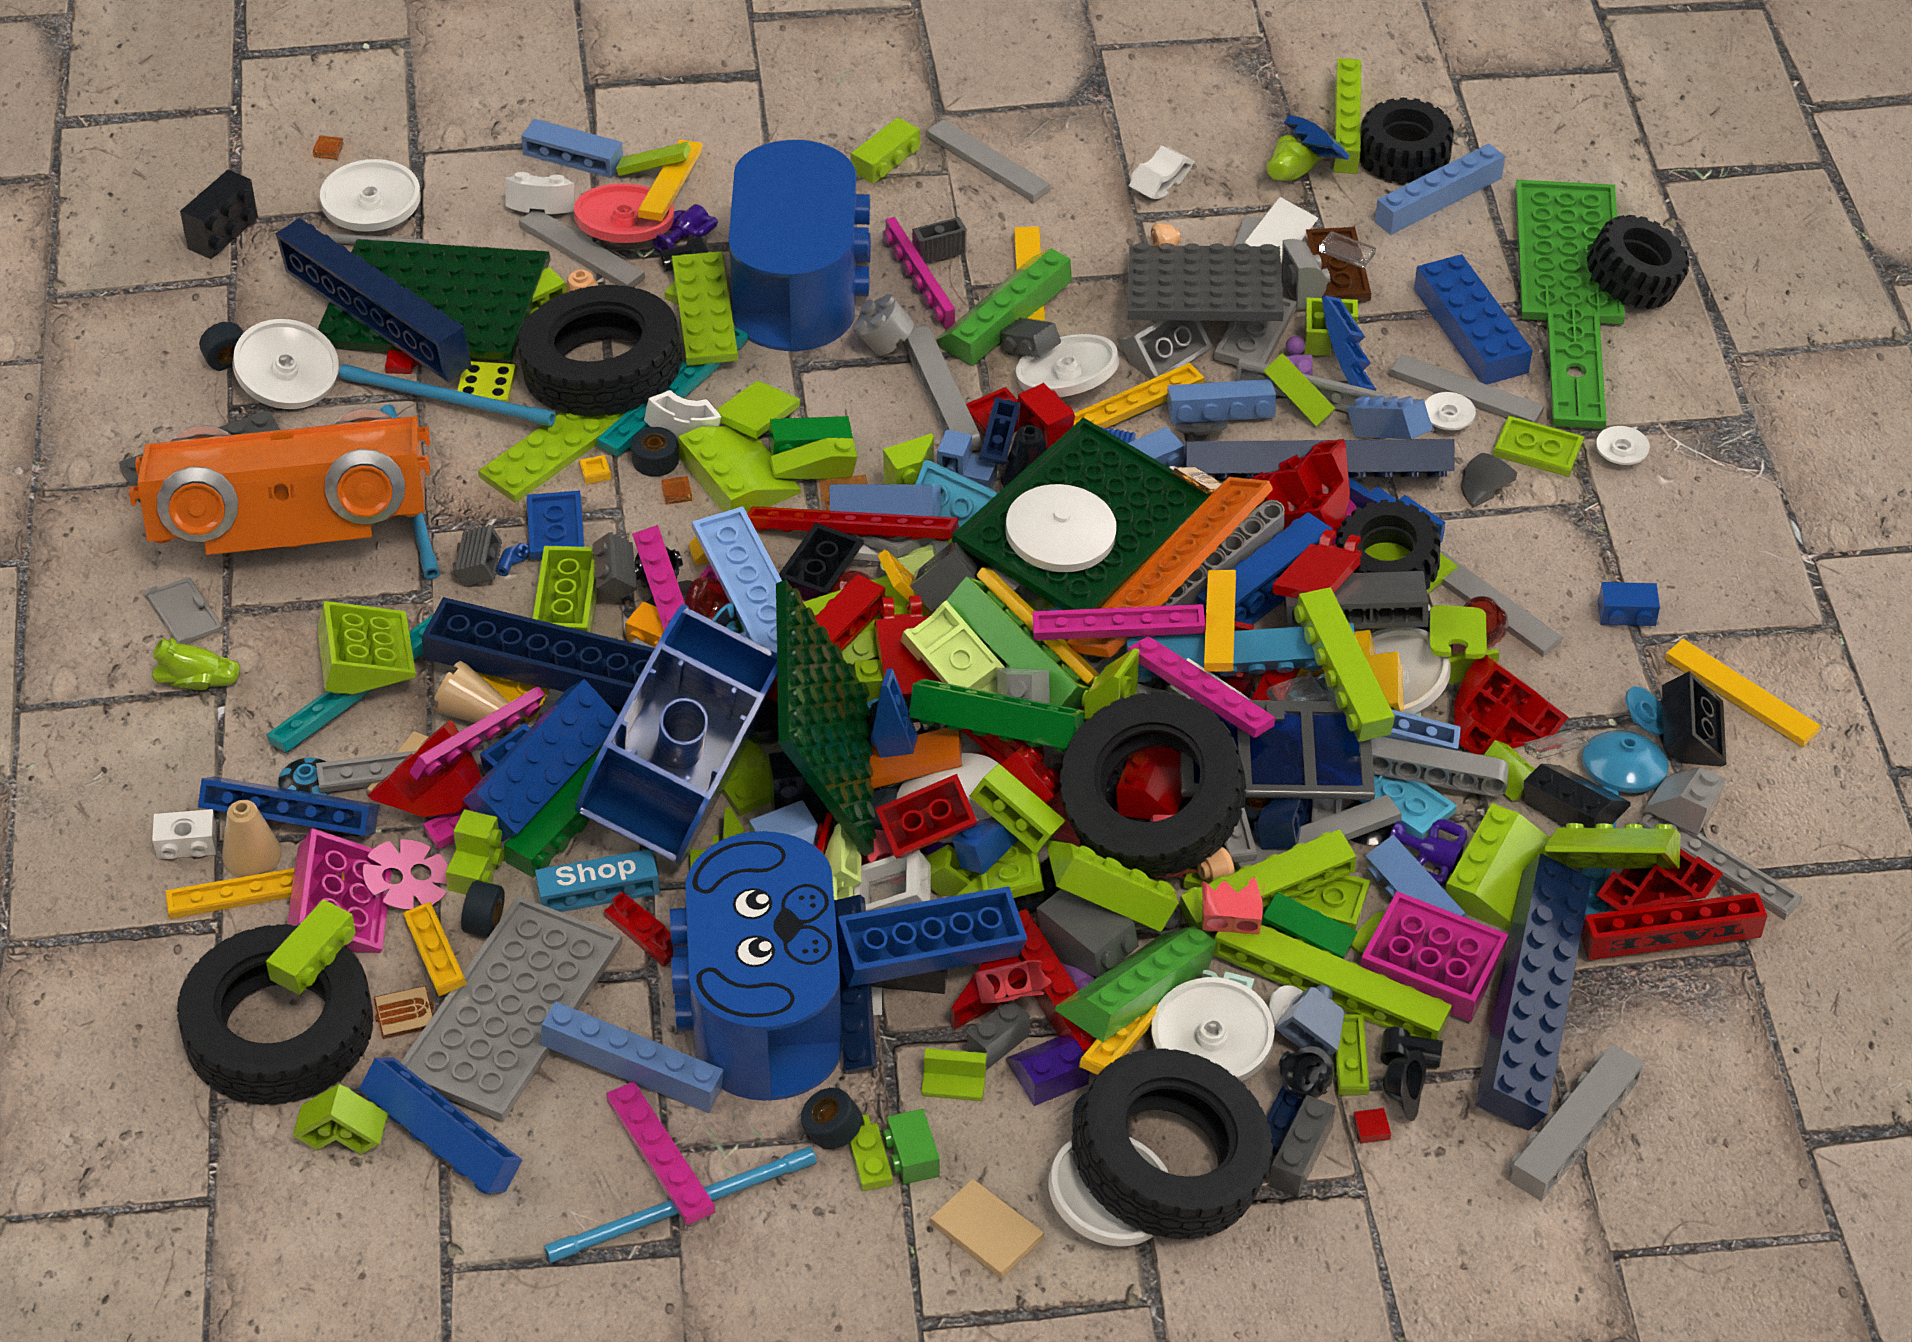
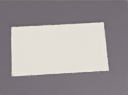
[1244,197,1318,263]

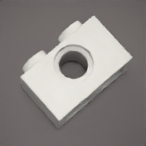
[152,809,217,860]

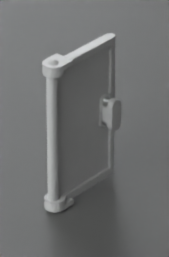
[144,578,224,645]

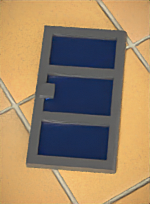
[1180,699,1375,800]

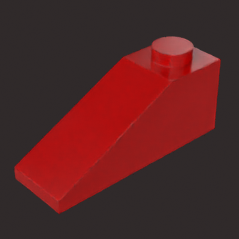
[951,956,1027,1030]

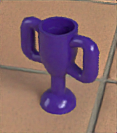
[653,204,718,253]
[1389,819,1467,886]

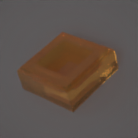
[313,135,344,160]
[661,476,692,505]

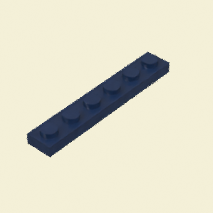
[834,894,877,1074]

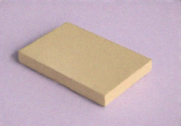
[930,1179,1044,1279]

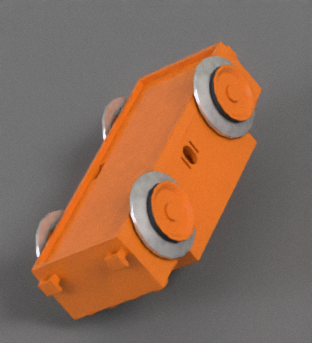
[129,408,430,555]

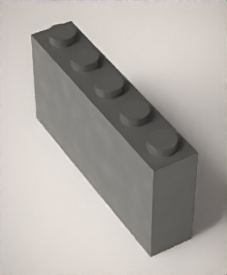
[1285,571,1428,629]

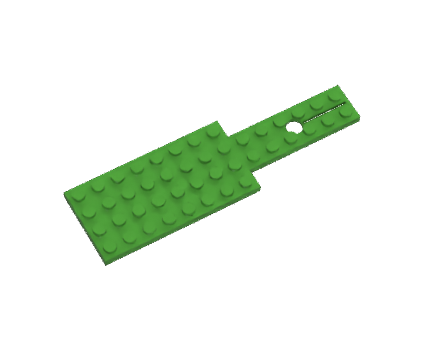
[1515,179,1625,429]

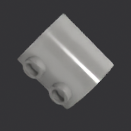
[1281,239,1330,310]

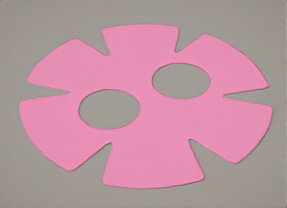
[363,839,448,909]

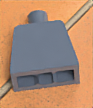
[1275,985,1344,1055]

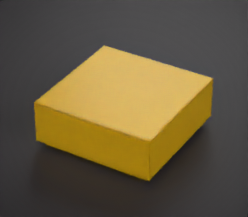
[579,455,611,484]

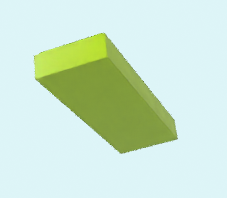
[616,142,691,176]
[1263,353,1337,428]
[1335,1014,1370,1096]

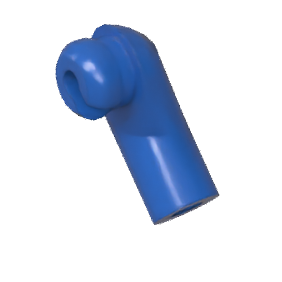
[496,543,530,576]

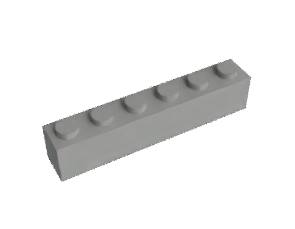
[1509,1044,1645,1202]

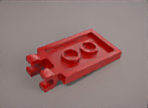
[1273,529,1362,599]
[874,595,942,699]

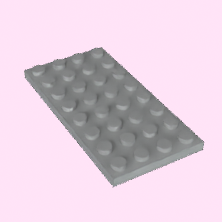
[400,896,623,1121]

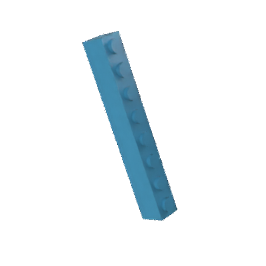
[1126,623,1355,682]

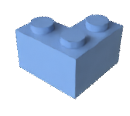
[937,430,997,489]

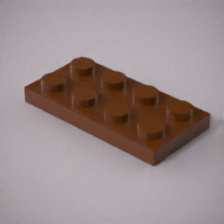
[1305,227,1371,302]

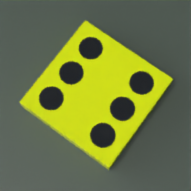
[457,362,517,402]

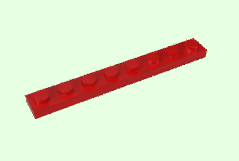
[747,506,959,541]

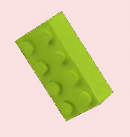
[532,546,598,633]

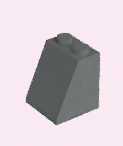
[1036,889,1139,977]

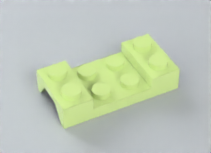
[900,601,1005,693]

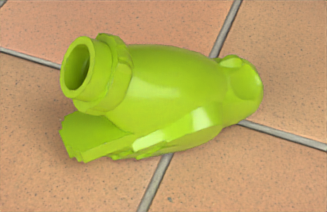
[1266,135,1321,181]
[152,638,240,690]

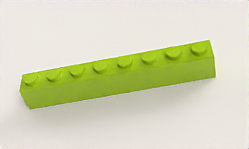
[1213,925,1452,1040]

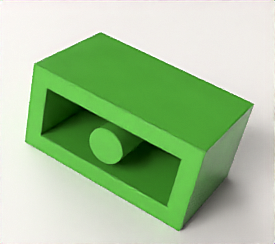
[883,1109,940,1185]

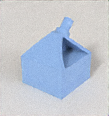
[749,800,818,845]

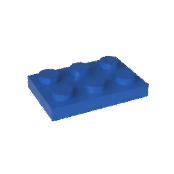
[526,490,584,560]

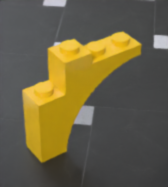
[1297,630,1404,712]

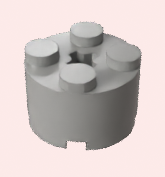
[852,294,914,355]

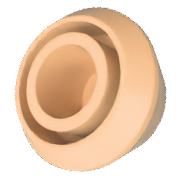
[1151,223,1181,246]
[566,269,598,292]
[1197,847,1235,883]

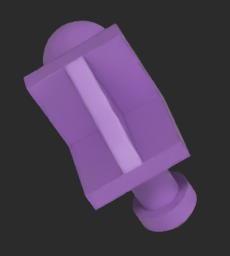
[1286,336,1313,376]

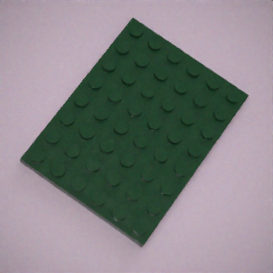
[317,239,551,361]
[951,417,1212,610]
[776,579,876,856]

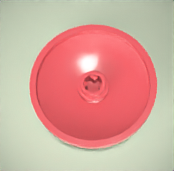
[574,183,674,243]

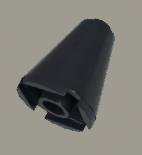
[1002,425,1047,488]

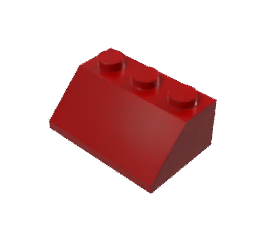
[1116,747,1195,819]
[875,774,978,859]

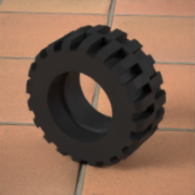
[1360,97,1454,185]
[1587,215,1690,309]
[1336,499,1441,590]

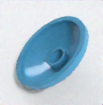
[1582,730,1669,793]

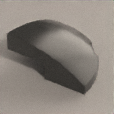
[1462,453,1517,508]

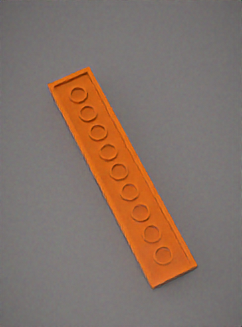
[1066,477,1273,658]

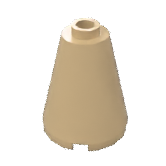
[433,661,510,728]
[222,800,282,878]

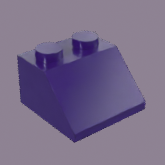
[1006,1036,1090,1106]

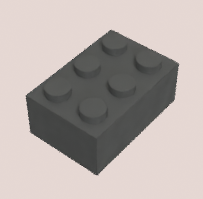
[910,542,979,612]

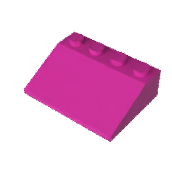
[287,828,392,953]
[1360,891,1508,1022]

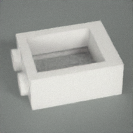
[853,850,931,911]

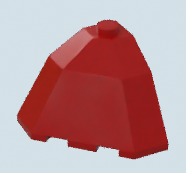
[1252,439,1350,534]
[1454,654,1568,755]
[367,719,482,817]
[1597,848,1723,911]

